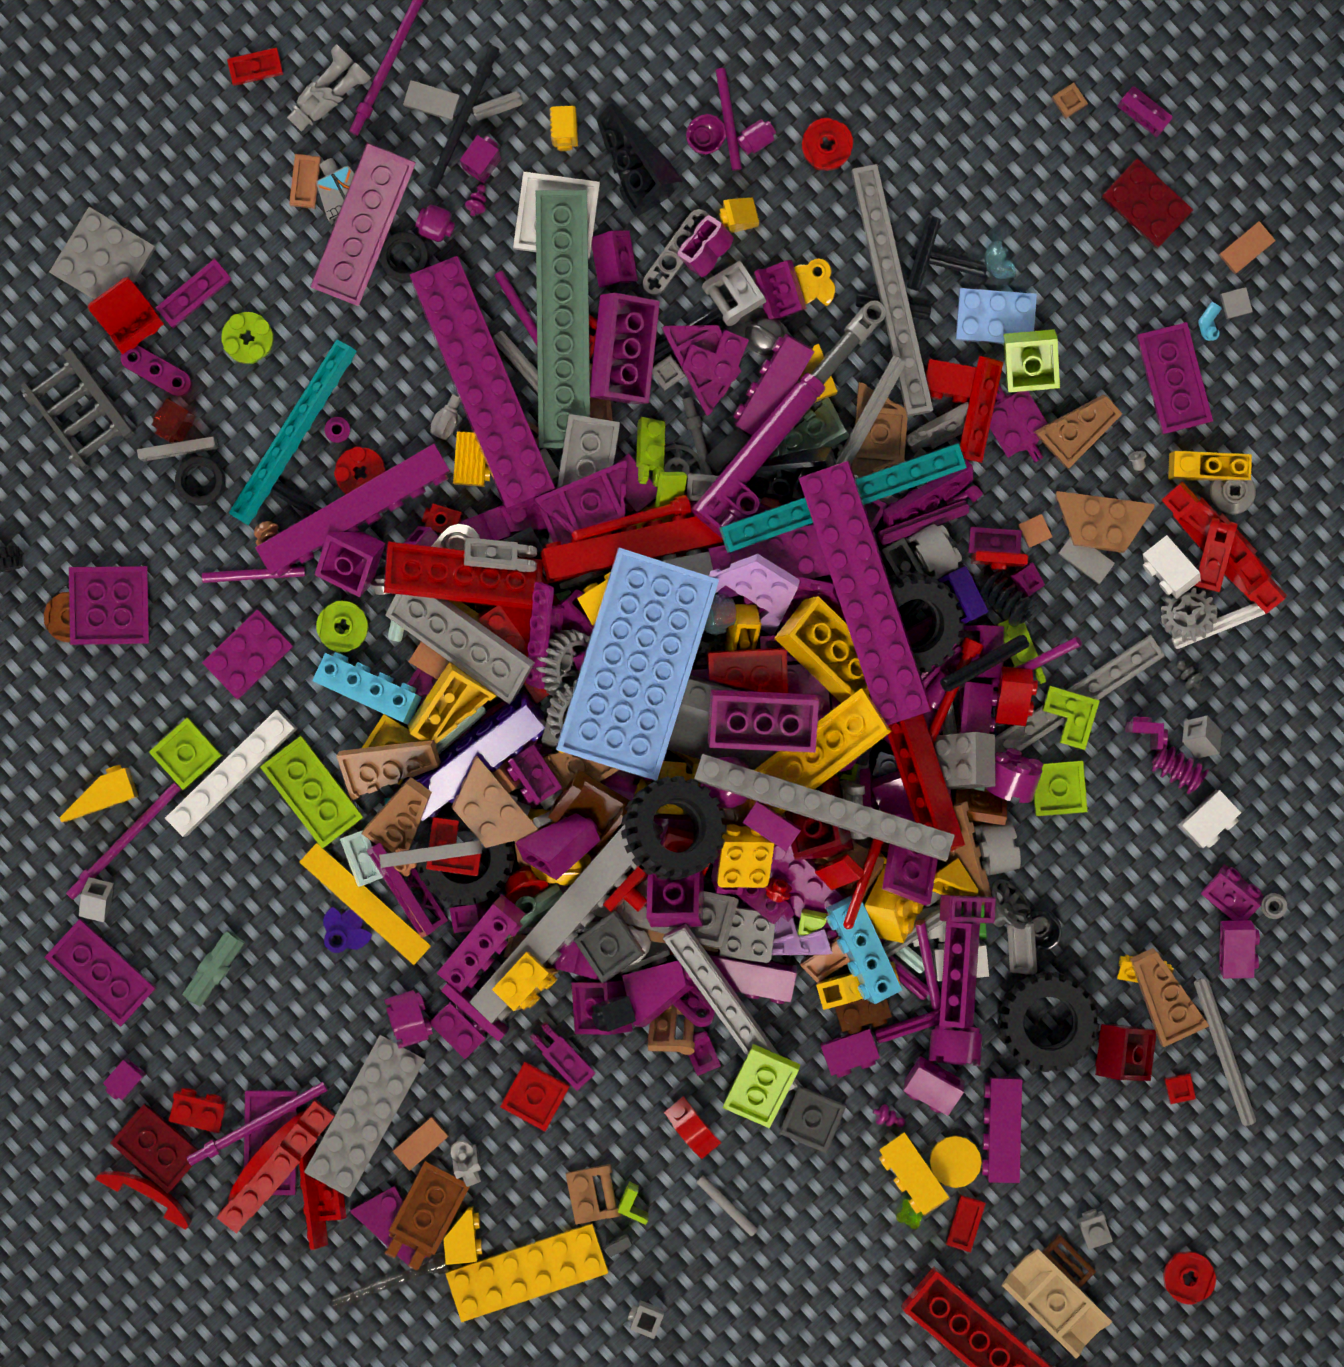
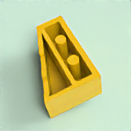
[408,662,496,744]

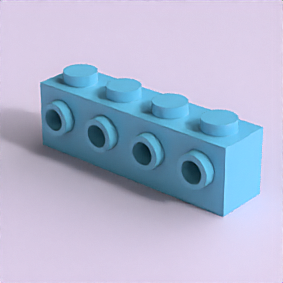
[312,652,422,725]
[826,894,902,1004]

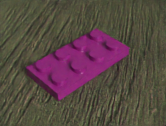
[1136,322,1213,435]
[45,919,156,1027]
[244,1090,298,1195]

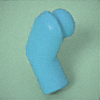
[1198,302,1221,341]

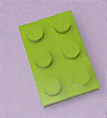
[722,1044,801,1128]

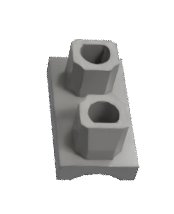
[450,1140,481,1187]

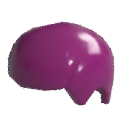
[685,114,727,155]

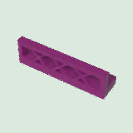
[366,843,448,938]

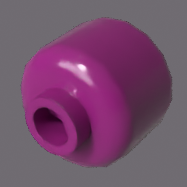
[415,204,455,242]

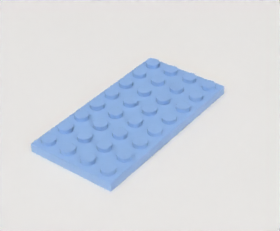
[556,548,719,781]

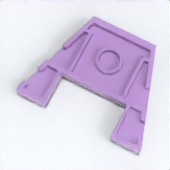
[708,554,800,636]
[739,901,832,955]

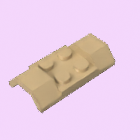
[1002,1248,1112,1359]

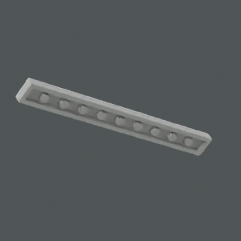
[851,164,933,417]
[694,754,955,861]

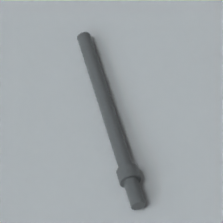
[682,397,714,475]

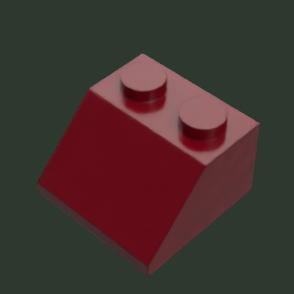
[1095,1024,1156,1081]

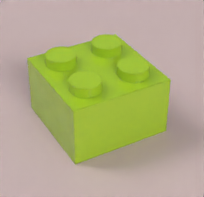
[1003,329,1060,392]

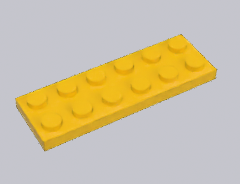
[750,688,891,815]
[445,1223,609,1322]

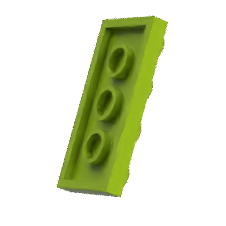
[260,736,364,849]

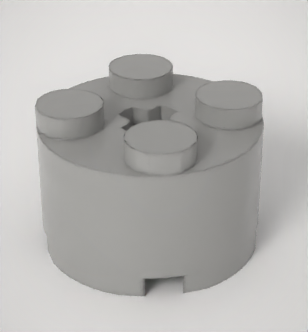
[905,524,962,580]
[973,819,1021,876]

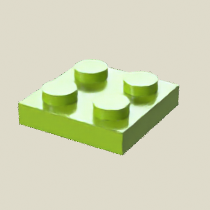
[149,718,223,790]
[1034,761,1088,816]

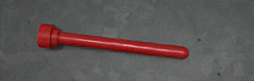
[572,495,691,540]
[928,637,984,744]
[843,811,892,929]

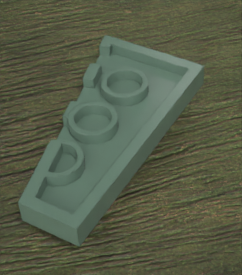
[768,397,850,458]

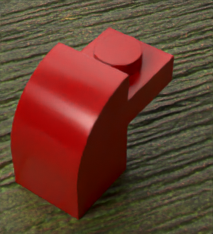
[664,1096,721,1159]

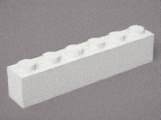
[165,710,298,837]

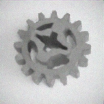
[1161,588,1217,642]

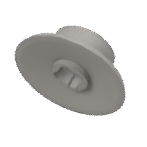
[1210,478,1256,515]

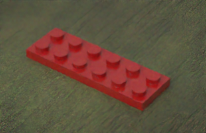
[384,542,543,610]

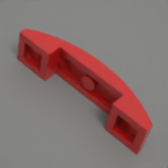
[95,1171,192,1230]

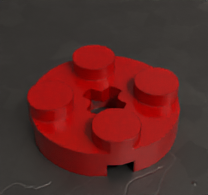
[802,118,853,171]
[334,447,386,494]
[1163,1251,1216,1305]

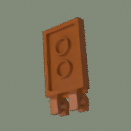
[385,1161,470,1271]

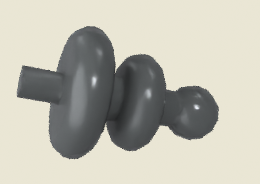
[1176,660,1203,690]

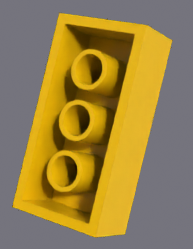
[775,596,870,703]

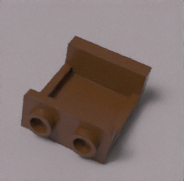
[548,770,630,848]

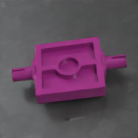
[990,384,1048,463]

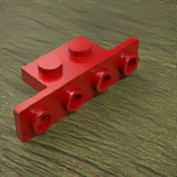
[299,1143,347,1250]

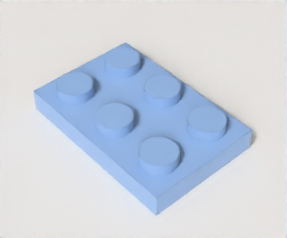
[956,288,1037,344]

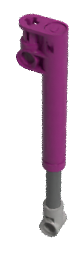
[691,301,886,539]

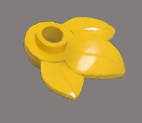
[794,258,835,306]

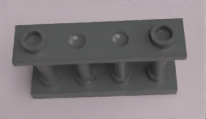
[21,349,136,470]

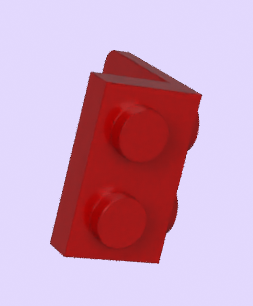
[88,277,164,354]

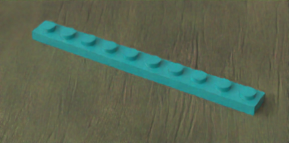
[719,443,967,553]

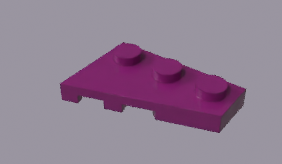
[350,1185,427,1265]

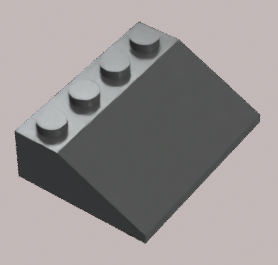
[667,675,774,770]

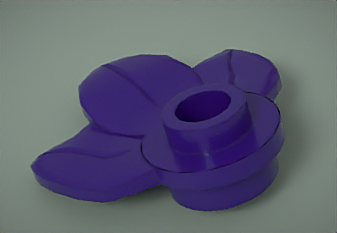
[323,907,372,953]

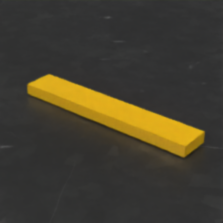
[299,843,431,965]

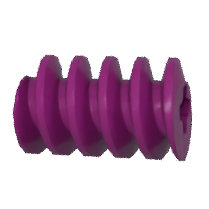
[1151,743,1209,795]

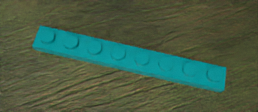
[229,340,357,525]

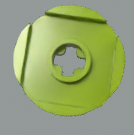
[221,312,274,364]
[316,601,369,653]

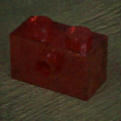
[151,398,197,443]

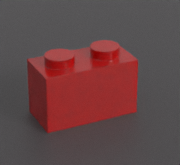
[925,359,977,404]
[995,666,1038,726]

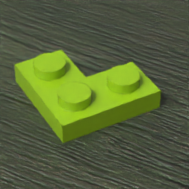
[1042,686,1100,750]

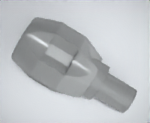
[430,394,460,440]

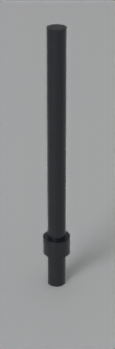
[428,45,500,189]

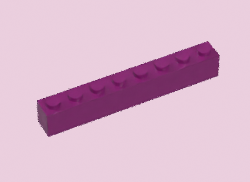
[255,444,451,577]

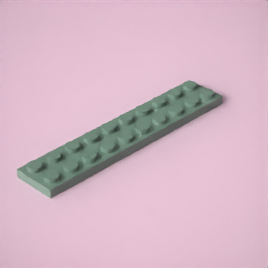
[535,190,590,449]

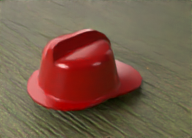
[504,866,548,905]

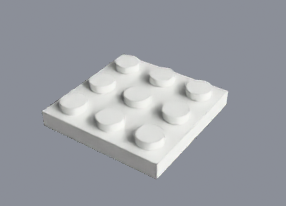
[513,172,600,259]

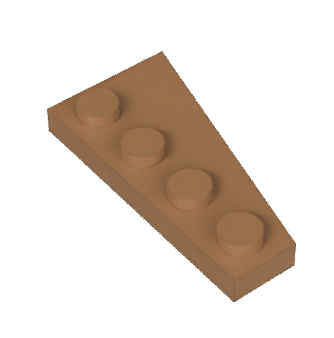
[336,740,441,801]
[361,777,432,853]
[945,801,992,908]
[1130,948,1209,1047]

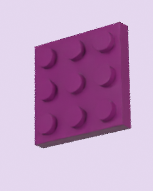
[69,566,149,645]

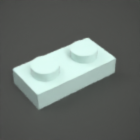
[340,830,383,887]

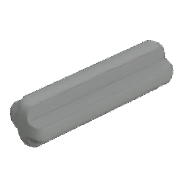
[473,91,522,121]

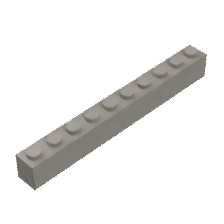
[469,821,664,1024]

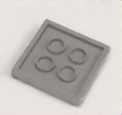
[49,207,156,299]

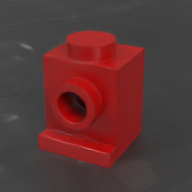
[422,503,463,534]

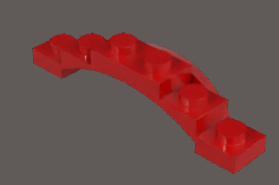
[1162,482,1287,614]
[217,1099,335,1234]

